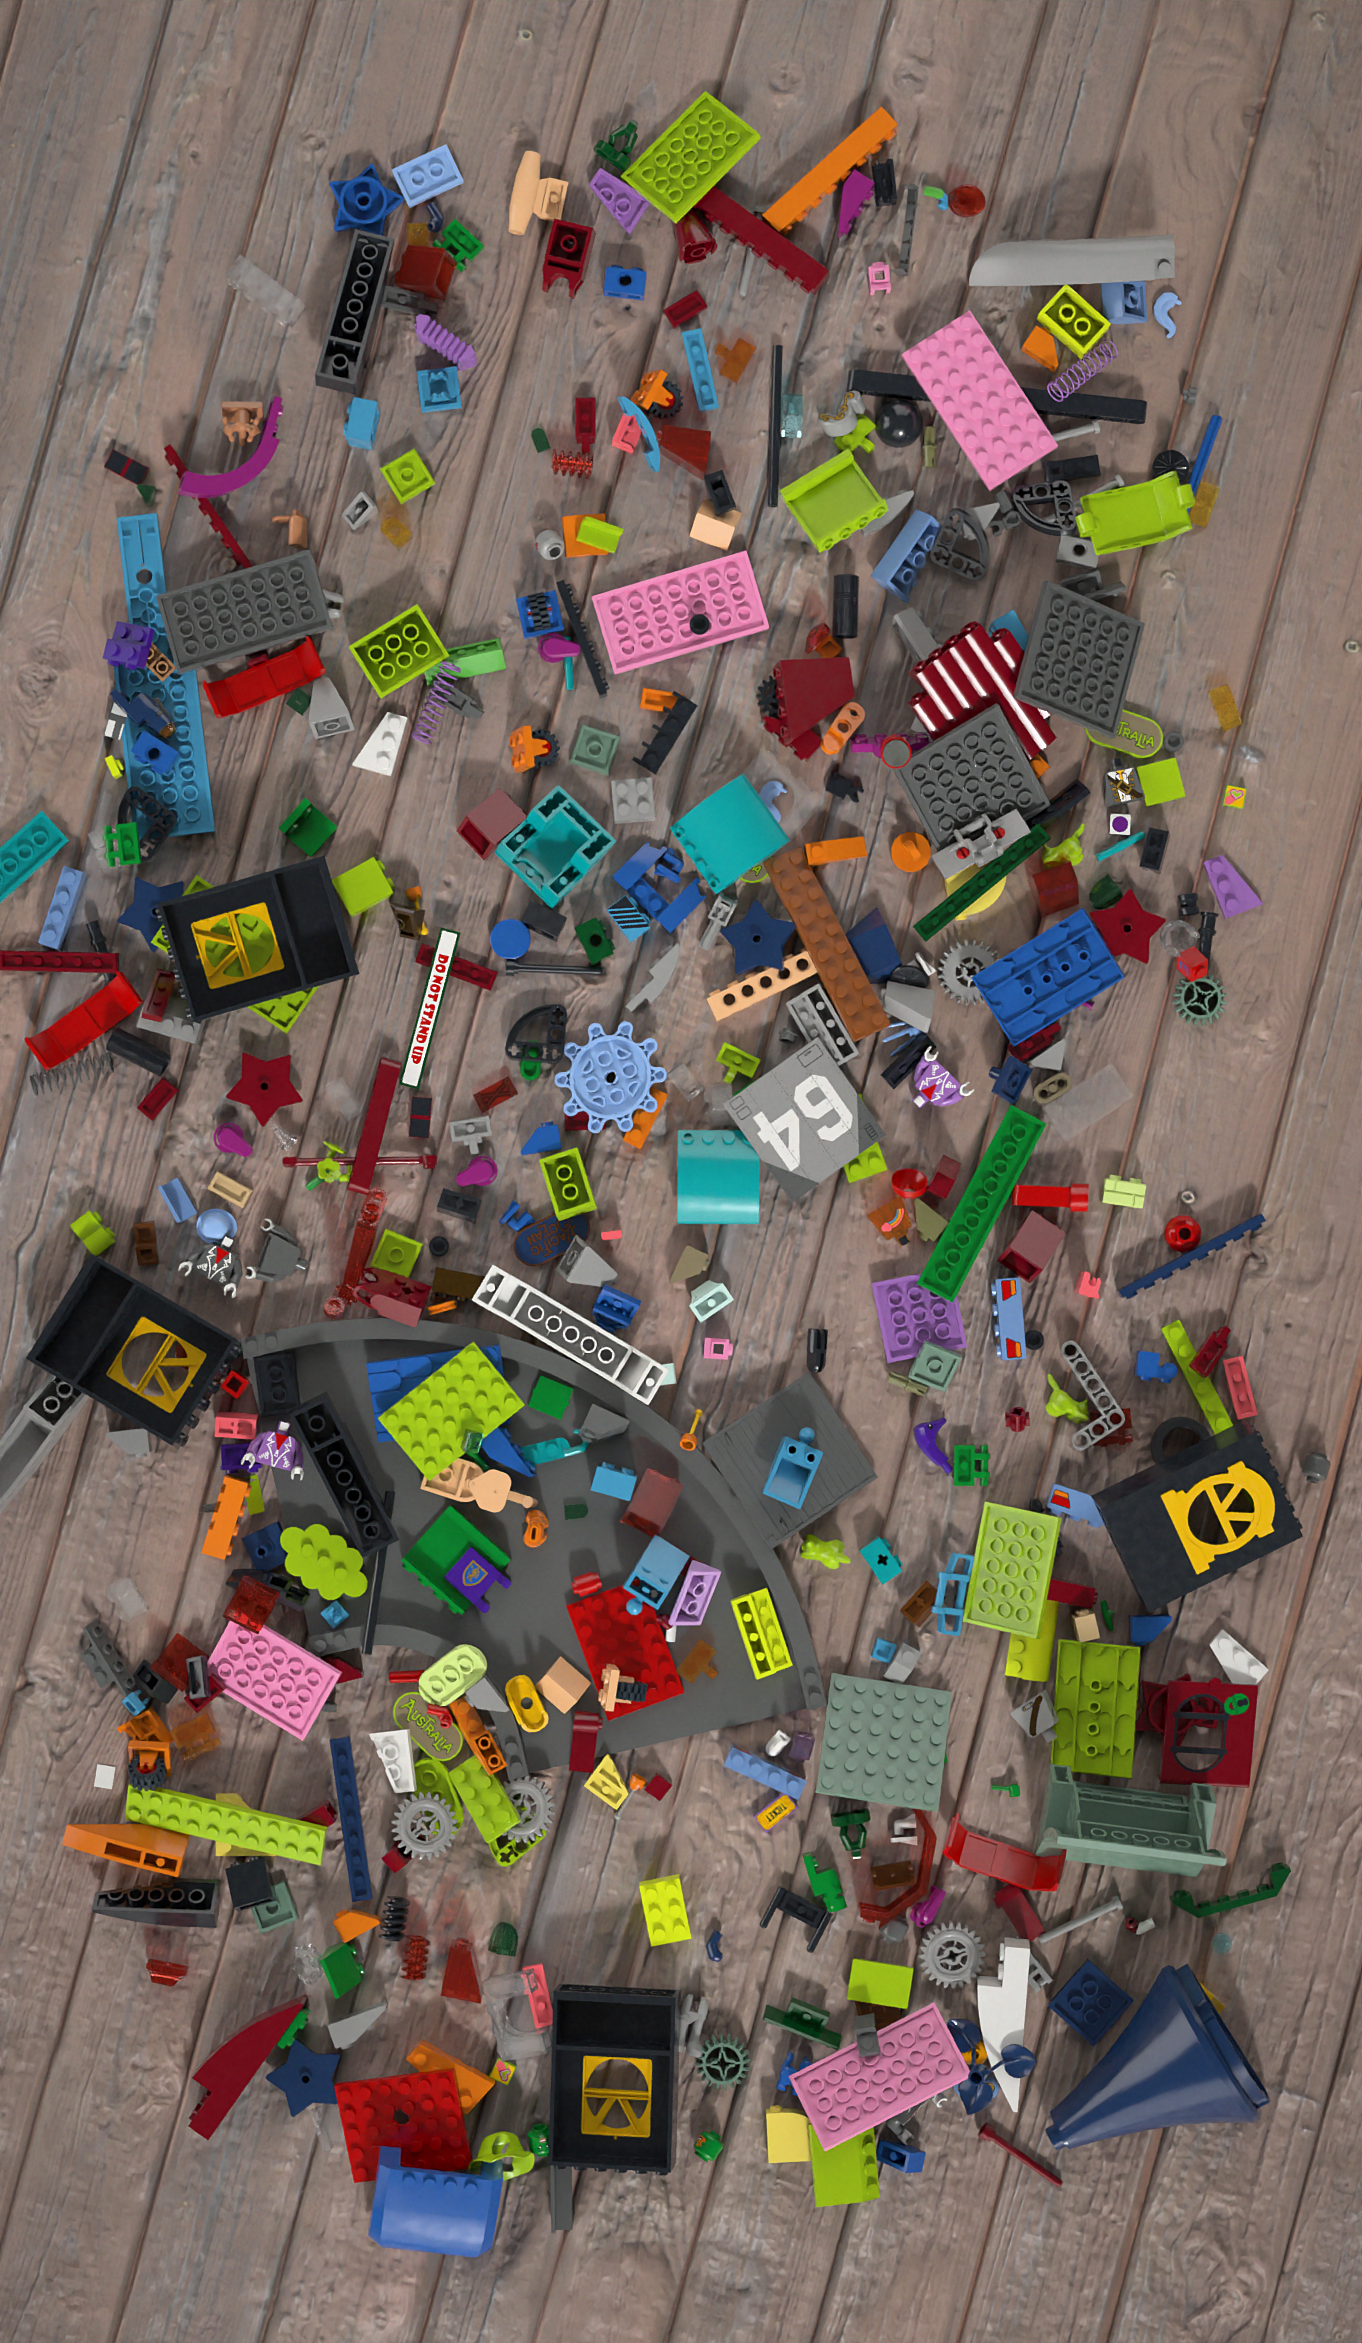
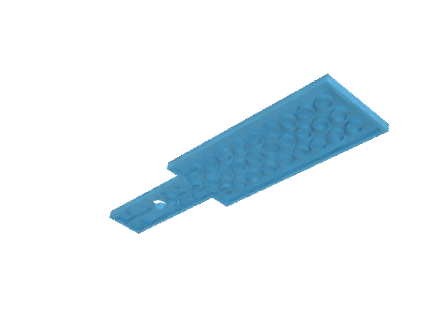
[114,513,216,841]

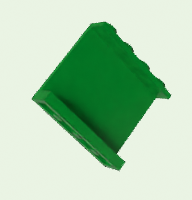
[401,1505,512,1615]

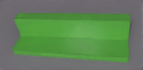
[424,638,506,686]

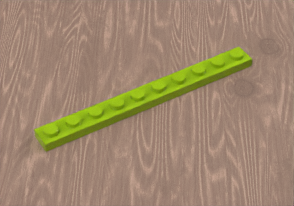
[1160,1320,1254,1510]

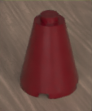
[674,208,717,264]

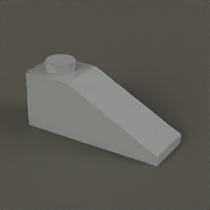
[327,2000,388,2049]

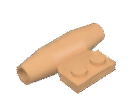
[508,151,568,235]

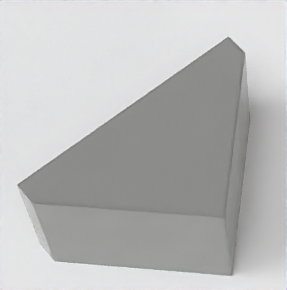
[341,490,378,530]
[1029,1039,1066,1071]

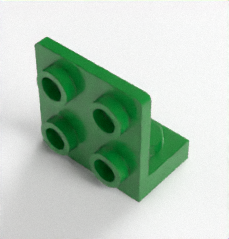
[278,798,337,857]

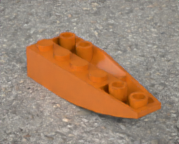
[62,1824,190,1877]

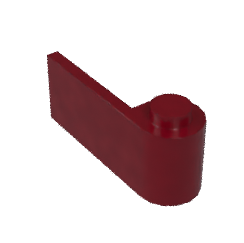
[569,1710,603,1773]
[993,1884,1046,1942]

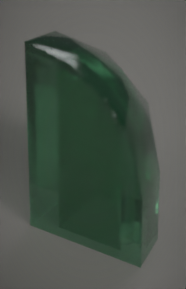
[1089,874,1123,910]
[488,1922,518,1957]

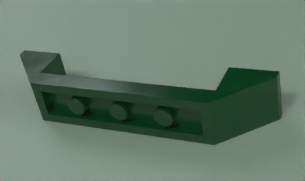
[1169,1862,1291,1918]

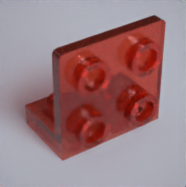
[222,1575,281,1634]
[150,1633,209,1692]

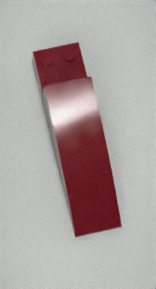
[188,1994,307,2140]

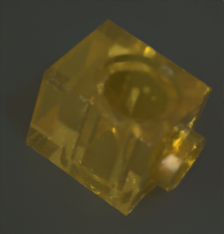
[380,516,413,551]

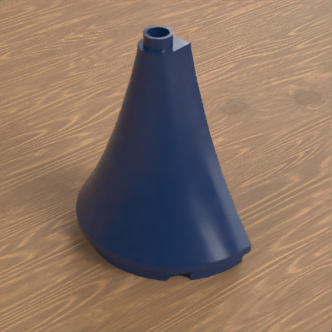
[1045,1963,1270,2151]

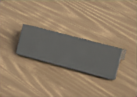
[550,2166,573,2234]

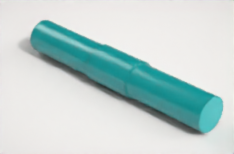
[564,637,574,690]
[1096,831,1146,862]

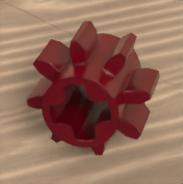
[1005,1407,1030,1432]

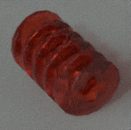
[551,449,594,479]
[400,1935,430,1980]

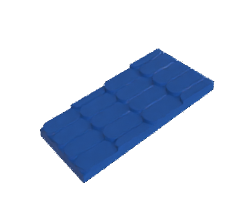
[971,907,1125,1047]
[366,1344,511,1442]

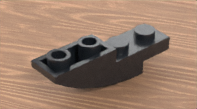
[225,1569,310,1612]

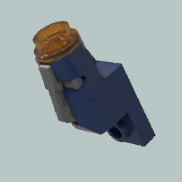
[110,689,177,740]

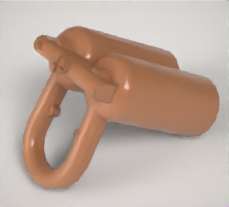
[272,510,308,549]

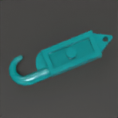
[521,1429,589,1465]

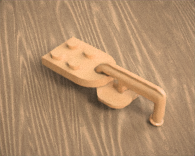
[420,1458,538,1512]

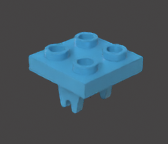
[417,366,462,413]

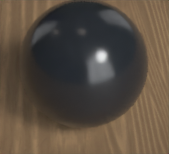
[874,399,923,448]

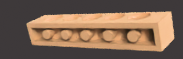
[706,948,818,1022]

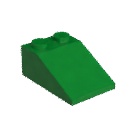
[320,1941,365,1999]

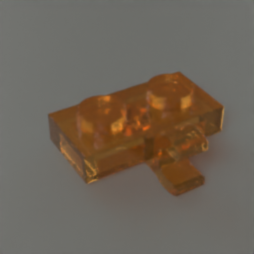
[715,338,757,384]
[676,1639,719,1684]

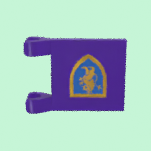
[444,1547,511,1613]

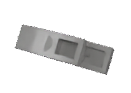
[853,489,914,537]
[626,943,680,1013]

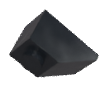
[132,1660,180,1704]

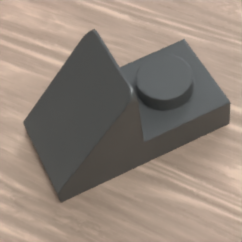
[854,2013,880,2057]

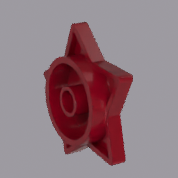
[1089,889,1166,964]
[226,1053,303,1127]
[1136,1673,1208,1746]

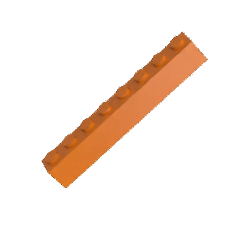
[762,106,898,236]

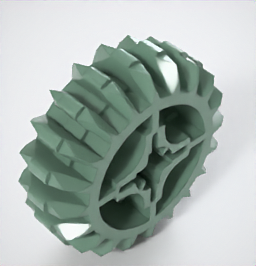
[1172,974,1227,1026]
[695,2033,750,2090]

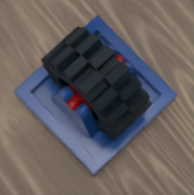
[516,590,564,639]

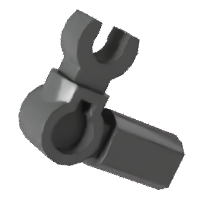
[989,490,1021,537]

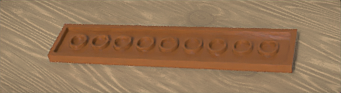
[763,846,891,1043]

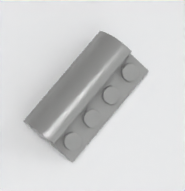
[785,983,860,1066]

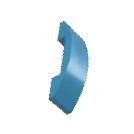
[616,396,660,472]

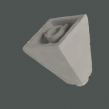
[308,677,355,739]
[556,1235,618,1287]

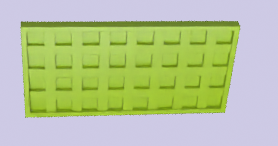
[151,875,319,1034]

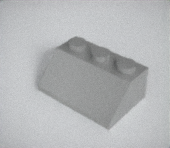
[891,607,942,663]
[136,995,206,1045]

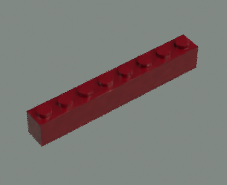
[692,186,829,295]

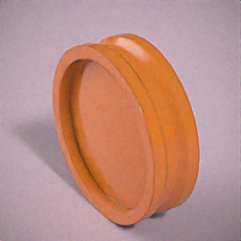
[427,1300,457,1315]

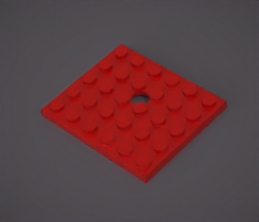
[334,2068,473,2183]

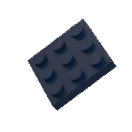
[1047,1958,1134,2046]

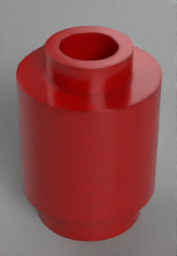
[571,1572,602,1597]

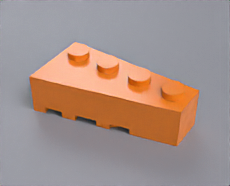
[201,1474,252,1560]
[406,2039,495,2115]

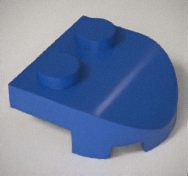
[592,1284,641,1332]

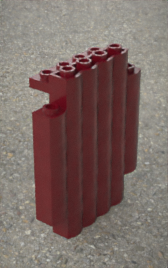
[908,621,1057,761]

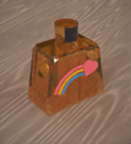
[866,1196,912,1247]

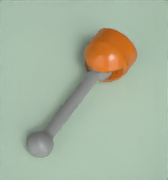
[614,1773,647,1820]

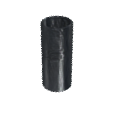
[832,574,859,639]
[106,1027,172,1077]

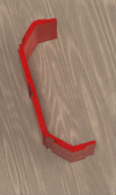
[202,636,326,719]
[24,971,144,1071]
[942,1813,1067,1891]

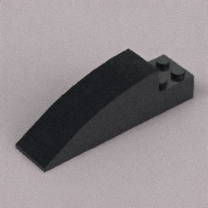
[315,229,395,395]
[289,1391,399,1558]

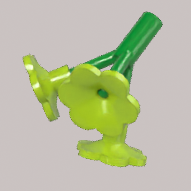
[305,1141,352,1191]

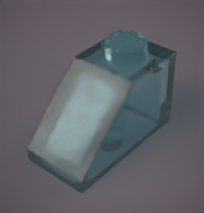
[781,394,803,438]

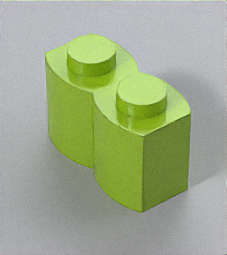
[70,1210,116,1257]

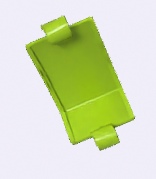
[1075,471,1196,555]

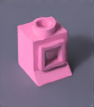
[868,262,891,295]
[703,1337,733,1360]

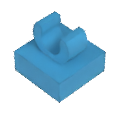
[321,1600,350,1629]
[121,1690,149,1717]

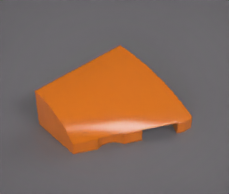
[116,1706,174,1743]

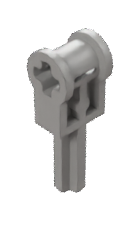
[698,892,739,951]

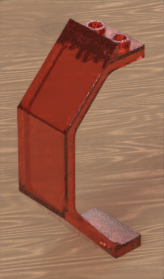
[858,1808,937,1929]

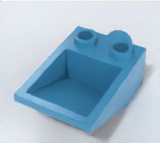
[762,1427,824,1509]
[622,1534,689,1615]

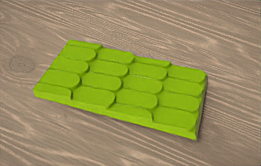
[1051,1639,1141,1779]

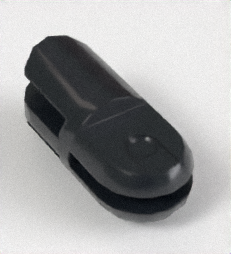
[806,1328,828,1373]

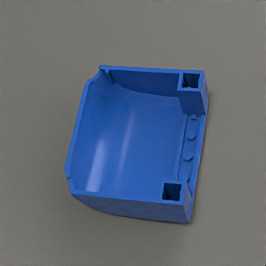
[368,2146,503,2258]

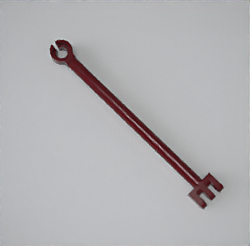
[282,1155,437,1169]

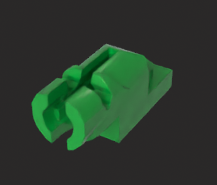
[802,1852,847,1912]

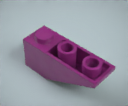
[838,169,875,238]

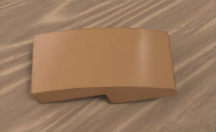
[146,643,176,682]

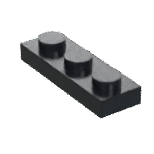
[880,1032,936,1089]

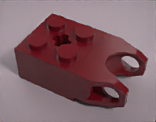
[542,218,596,299]
[353,1268,432,1328]

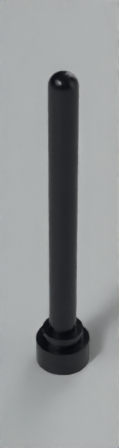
[506,960,603,976]

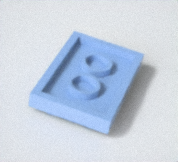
[392,144,464,208]

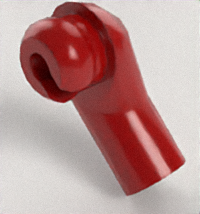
[427,1704,453,1729]

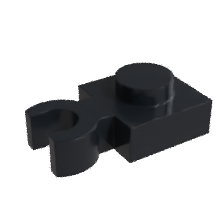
[826,772,864,803]

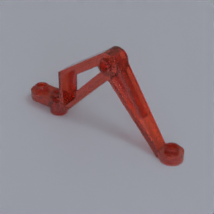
[323,1188,387,1319]

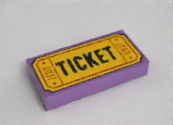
[753,1793,798,1833]

